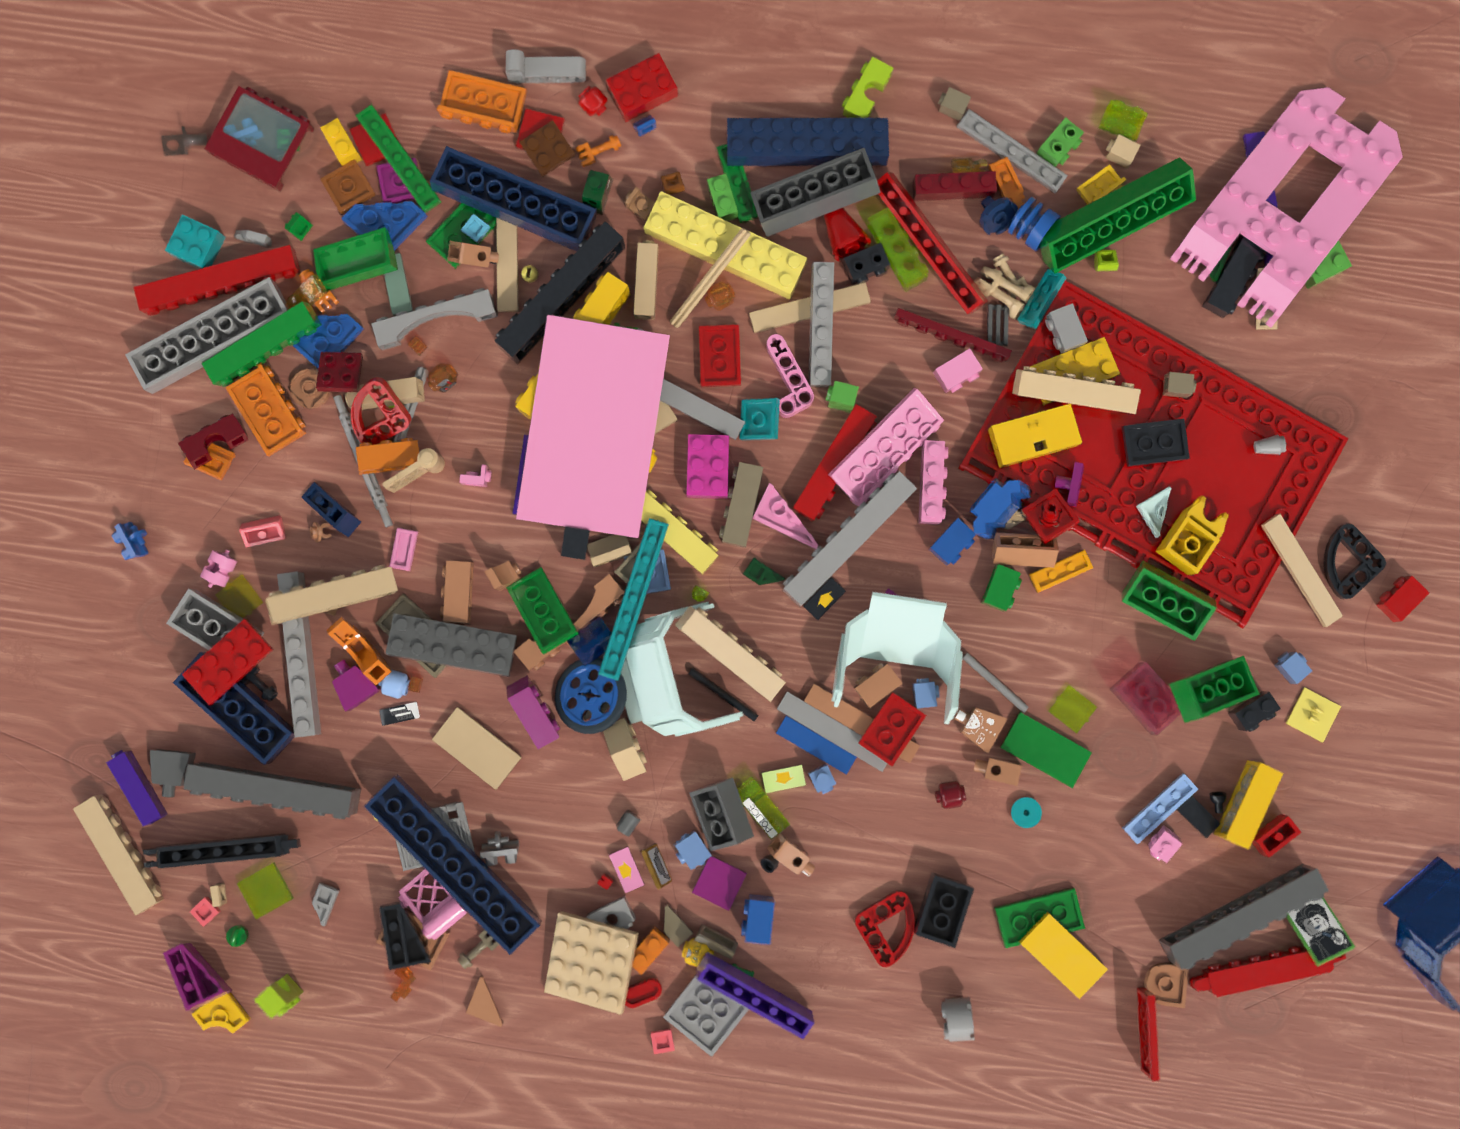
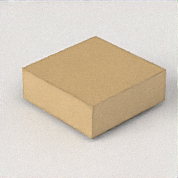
[210,883,227,907]

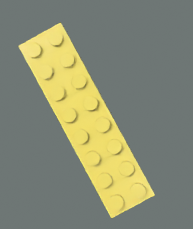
[644,191,807,300]

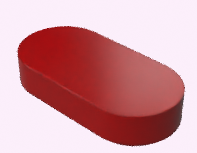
[625,978,662,1008]

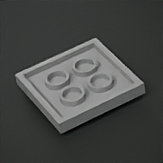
[663,974,749,1057]

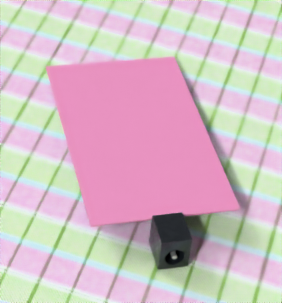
[516,315,670,560]

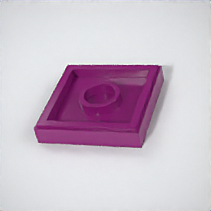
[376,157,419,204]
[692,855,747,911]

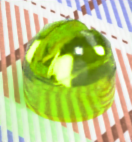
[692,585,710,602]

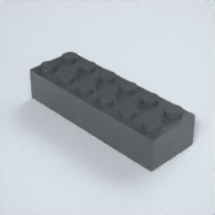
[750,148,881,237]
[385,613,517,677]

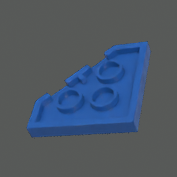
[341,201,427,251]
[293,314,364,368]

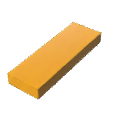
[1029,550,1093,593]

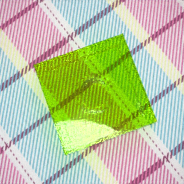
[237,862,294,919]

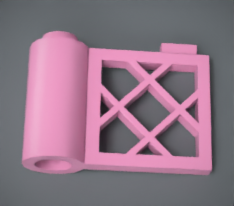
[398,869,468,940]

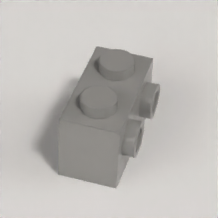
[1045,303,1088,354]

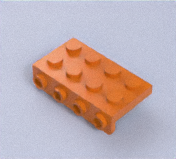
[437,70,527,134]
[226,363,307,457]

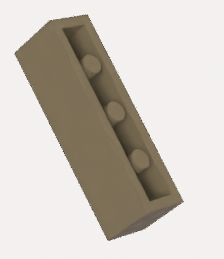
[719,462,763,548]

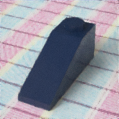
[301,482,361,537]

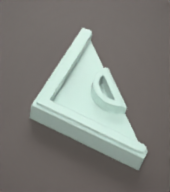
[1136,486,1171,538]

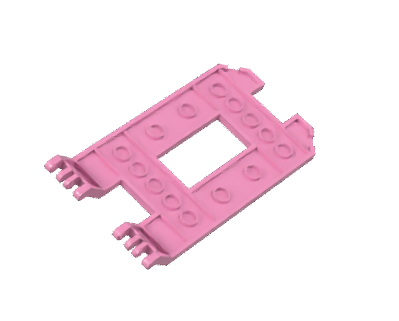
[1170,88,1402,328]

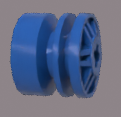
[1008,197,1061,252]

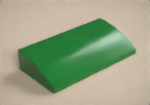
[313,227,398,291]

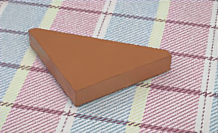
[466,976,503,1027]

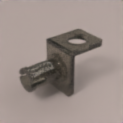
[161,126,208,156]

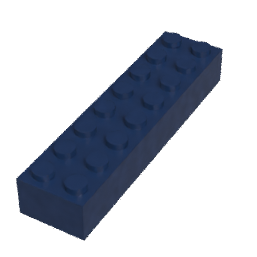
[727,118,889,166]
[430,146,596,251]

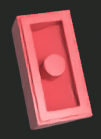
[239,515,286,547]

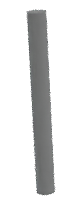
[962,653,1029,713]

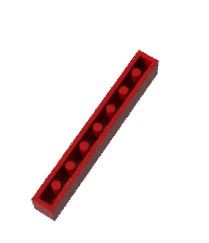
[877,172,988,314]
[133,245,301,316]

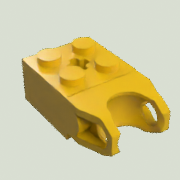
[1155,496,1228,575]

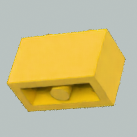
[320,118,362,166]

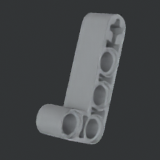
[506,49,586,83]

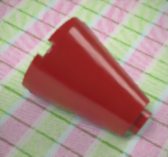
[824,208,871,261]

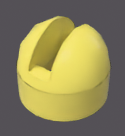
[521,265,538,282]

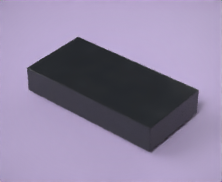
[1176,796,1221,838]

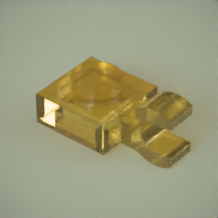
[951,158,988,173]

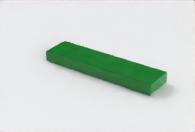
[717,144,759,223]

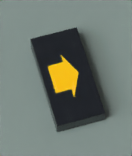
[803,577,846,621]

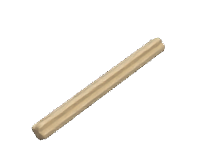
[670,228,751,328]

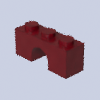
[178,413,249,470]

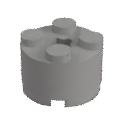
[941,997,975,1042]

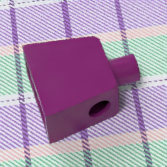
[332,660,381,712]

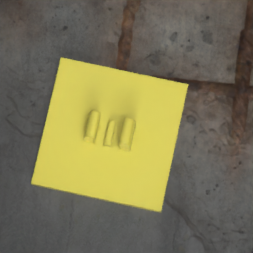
[1286,687,1341,743]

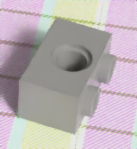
[587,896,636,929]

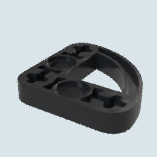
[1323,524,1386,600]

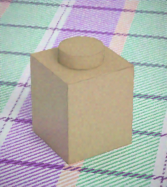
[1106,135,1140,169]

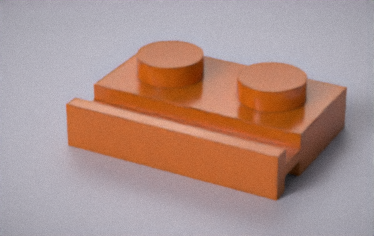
[183,443,236,481]

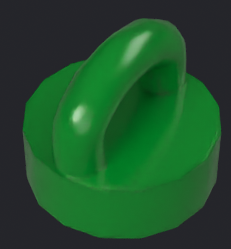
[226,925,249,947]

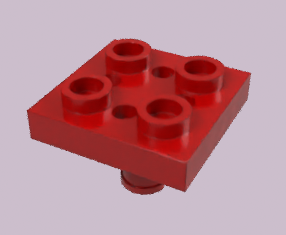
[1022,489,1080,544]

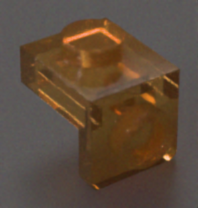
[390,967,416,1002]

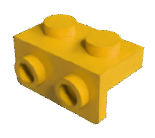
[1076,164,1126,205]

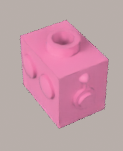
[1148,825,1182,863]

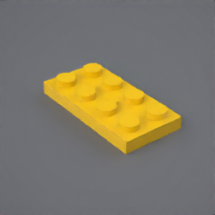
[1030,337,1120,405]

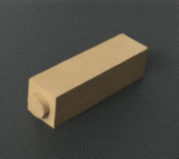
[634,240,659,320]
[345,377,425,410]

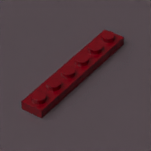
[893,308,1012,362]

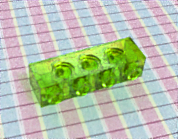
[866,207,929,292]

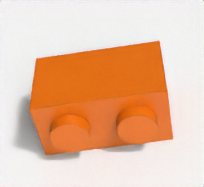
[632,926,670,975]

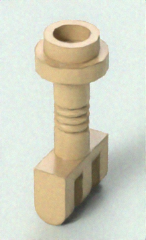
[993,253,1028,298]

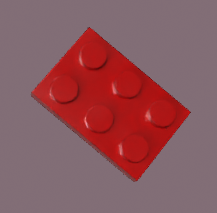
[699,325,741,387]
[858,692,927,767]

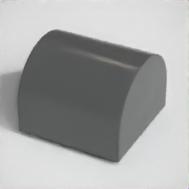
[616,810,641,837]

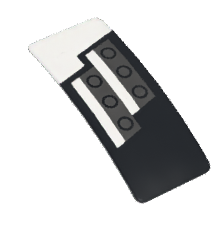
[379,702,420,726]

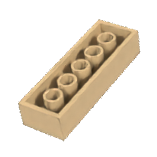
[265,565,398,625]

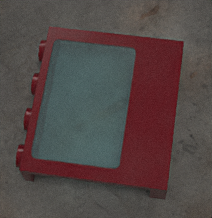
[204,86,314,192]

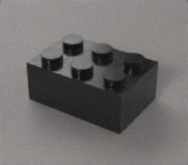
[914,872,974,948]

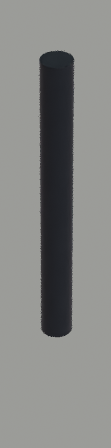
[688,668,759,722]

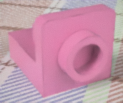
[460,464,491,487]

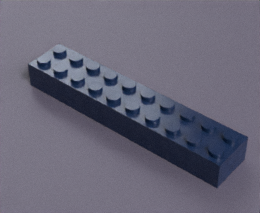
[364,774,542,955]

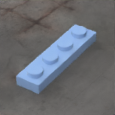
[1122,773,1198,844]

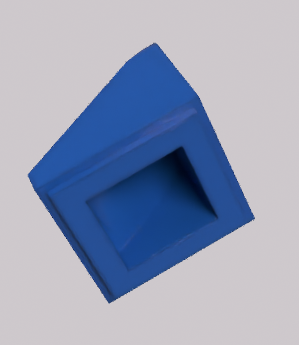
[633,115,657,136]

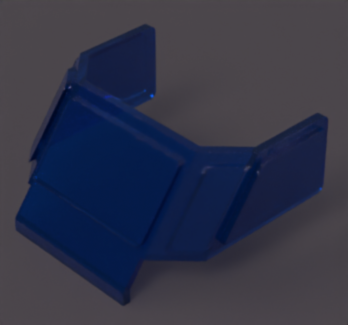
[1383,856,1460,1013]

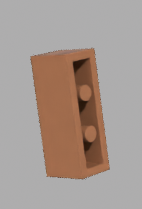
[992,533,1059,568]
[440,561,474,624]

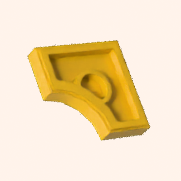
[191,992,251,1034]

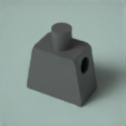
[150,749,196,797]

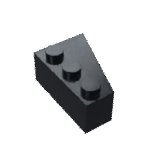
[379,901,432,970]

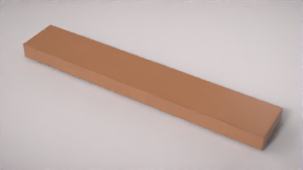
[804,684,920,763]

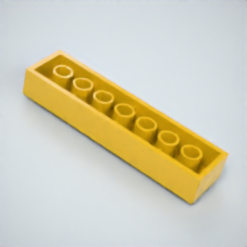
[515,272,630,420]

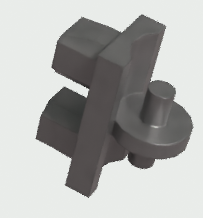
[480,831,519,866]

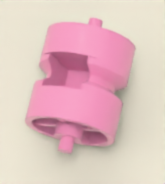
[200,550,238,588]

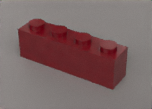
[913,171,997,201]

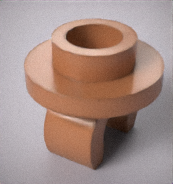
[310,522,331,542]

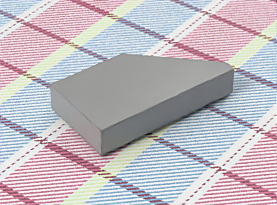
[234,230,272,247]
[312,882,340,926]

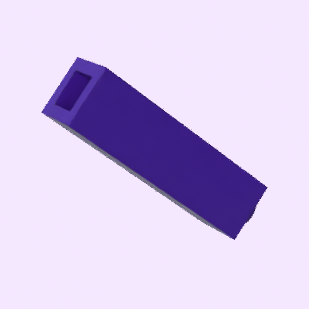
[106,750,168,827]

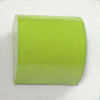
[1094,250,1119,271]

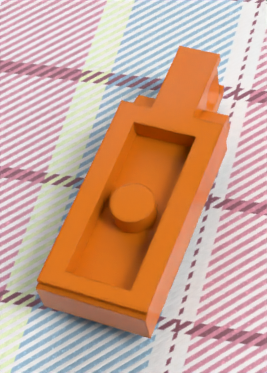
[988,157,1025,209]

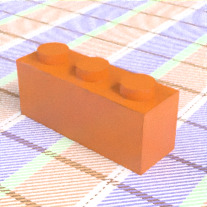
[356,438,419,475]

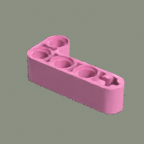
[767,334,814,418]

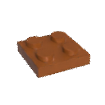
[320,159,376,215]

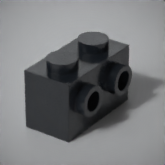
[843,243,890,285]
[1228,691,1281,732]

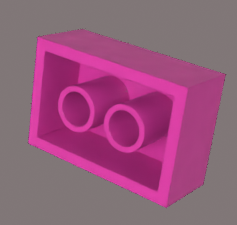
[687,434,729,499]

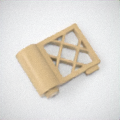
[382,448,445,493]

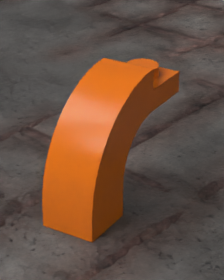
[326,617,391,685]

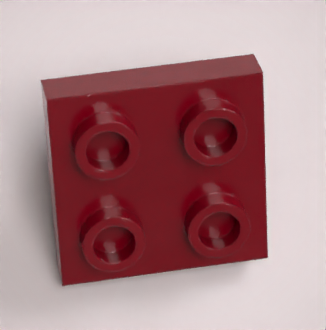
[316,352,363,392]

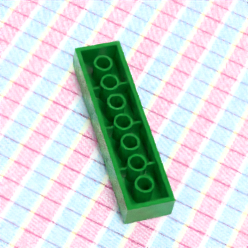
[1040,157,1196,274]

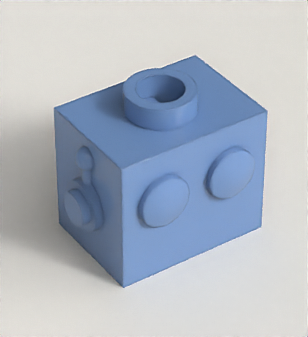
[674,831,711,870]

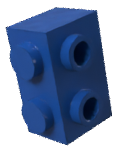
[928,518,976,566]

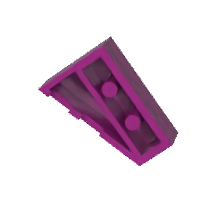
[506,675,561,749]
[163,943,233,1011]

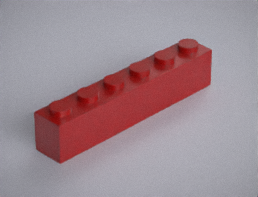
[792,404,877,522]

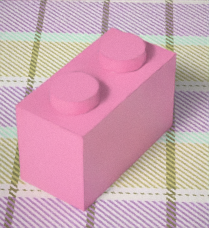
[933,349,982,393]

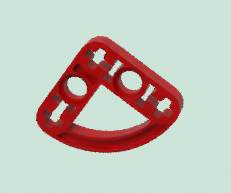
[351,377,411,445]
[854,890,915,967]

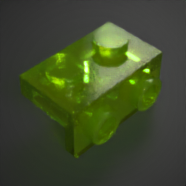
[1098,100,1148,142]

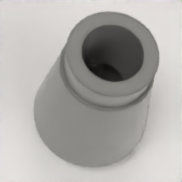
[1254,435,1286,455]

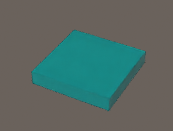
[739,398,780,441]

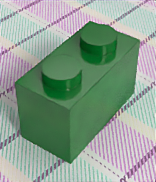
[981,564,1022,612]

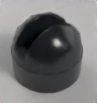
[761,854,779,873]

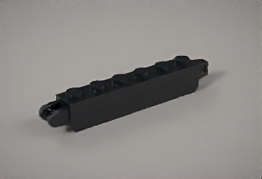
[143,833,301,868]

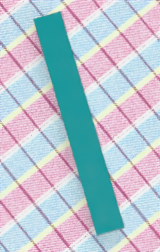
[598,518,669,681]

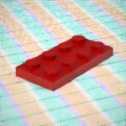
[182,619,274,705]

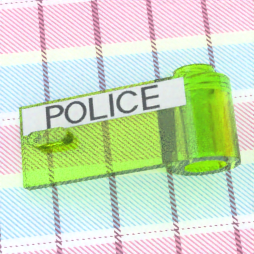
[737,776,790,840]

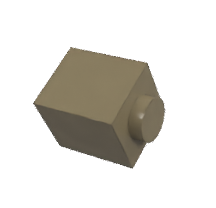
[938,87,971,121]
[1163,372,1196,398]

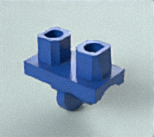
[111,522,149,560]

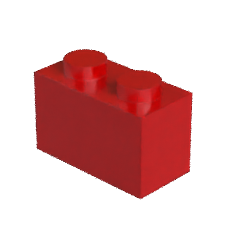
[1376,576,1430,622]
[1252,814,1302,858]

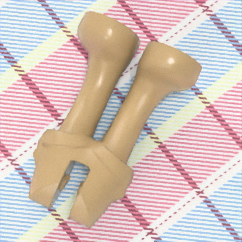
[974,266,1035,320]

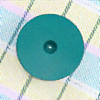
[1011,797,1042,828]

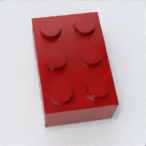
[606,53,678,123]

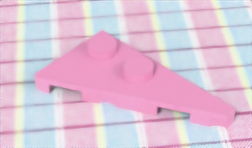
[752,483,818,549]

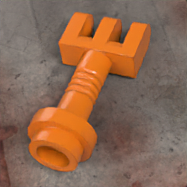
[576,135,622,167]
[299,269,339,314]

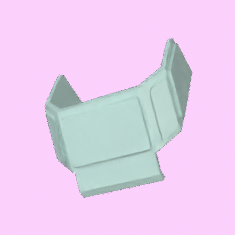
[832,592,963,724]
[621,602,744,737]

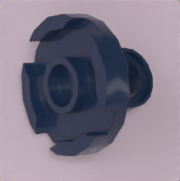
[979,196,1018,235]

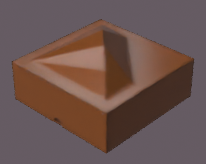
[660,171,685,195]

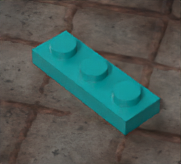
[1017,269,1066,329]

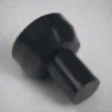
[1209,792,1227,813]

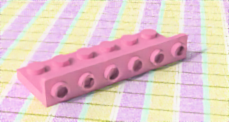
[828,388,944,506]

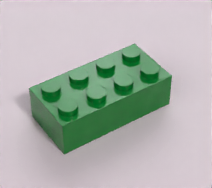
[1121,560,1217,641]
[1169,656,1259,723]

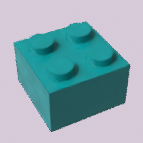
[164,215,226,269]

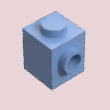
[1274,652,1312,684]
[912,678,940,708]
[808,764,836,794]

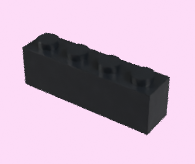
[1202,236,1266,318]

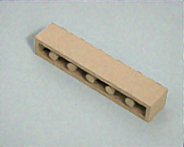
[1012,366,1141,414]
[675,606,786,702]
[73,794,164,915]

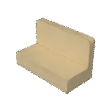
[587,534,632,567]

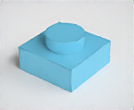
[461,214,490,243]

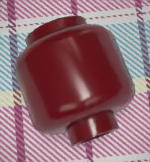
[935,781,966,809]

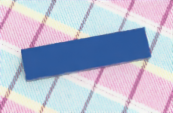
[776,716,857,775]

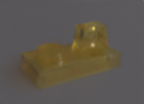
[286,275,327,308]

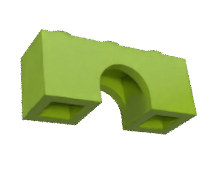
[842,57,893,118]
[254,974,303,1019]

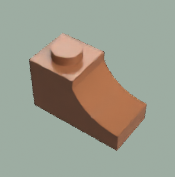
[484,560,522,591]

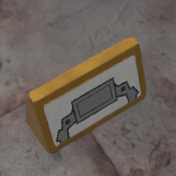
[641,844,672,890]

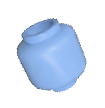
[378,670,411,699]

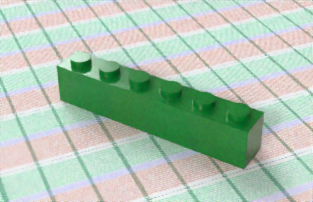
[201,301,322,387]

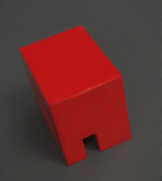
[597,873,614,890]

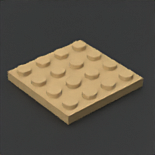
[544,911,638,1015]

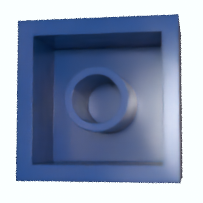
[741,894,775,945]

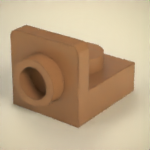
[624,187,655,222]

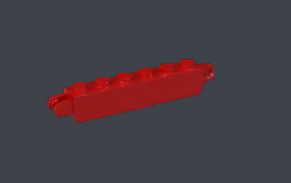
[1189,946,1346,997]

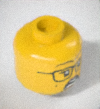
[682,938,714,967]

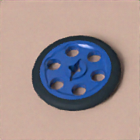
[554,657,627,734]

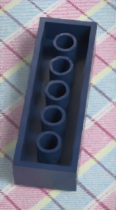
[173,652,295,765]

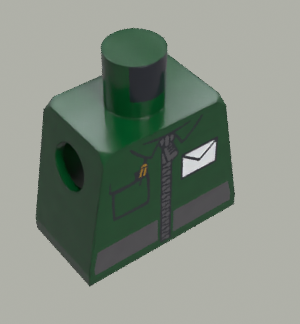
[582,170,613,215]

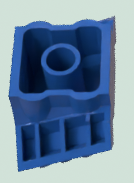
[970,478,1031,539]

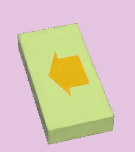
[762,765,806,793]

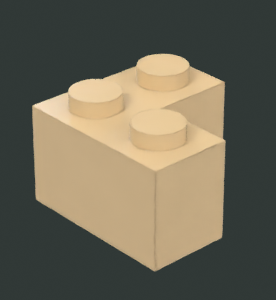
[603,718,647,781]

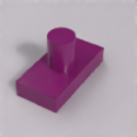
[1055,462,1084,507]

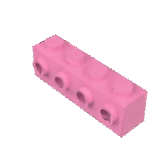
[918,440,948,525]

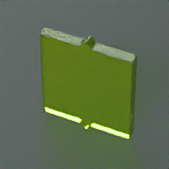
[215,574,264,619]
[1048,685,1097,734]

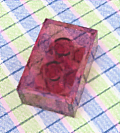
[1110,662,1181,736]

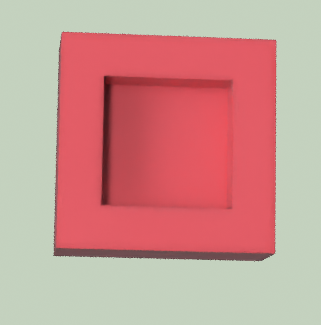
[190,896,221,927]
[651,1028,675,1054]

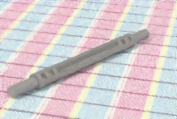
[333,395,393,528]

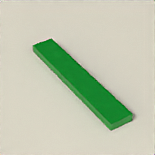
[355,104,441,213]

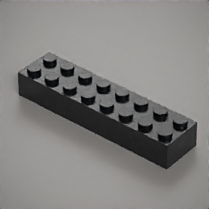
[494,221,626,365]

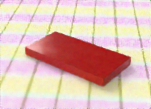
[1137,987,1160,1081]

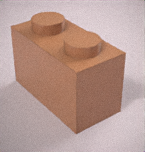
[854,663,902,708]

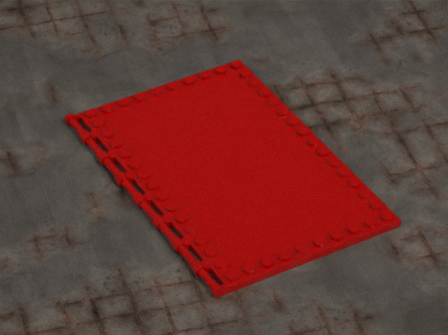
[958,280,1349,629]

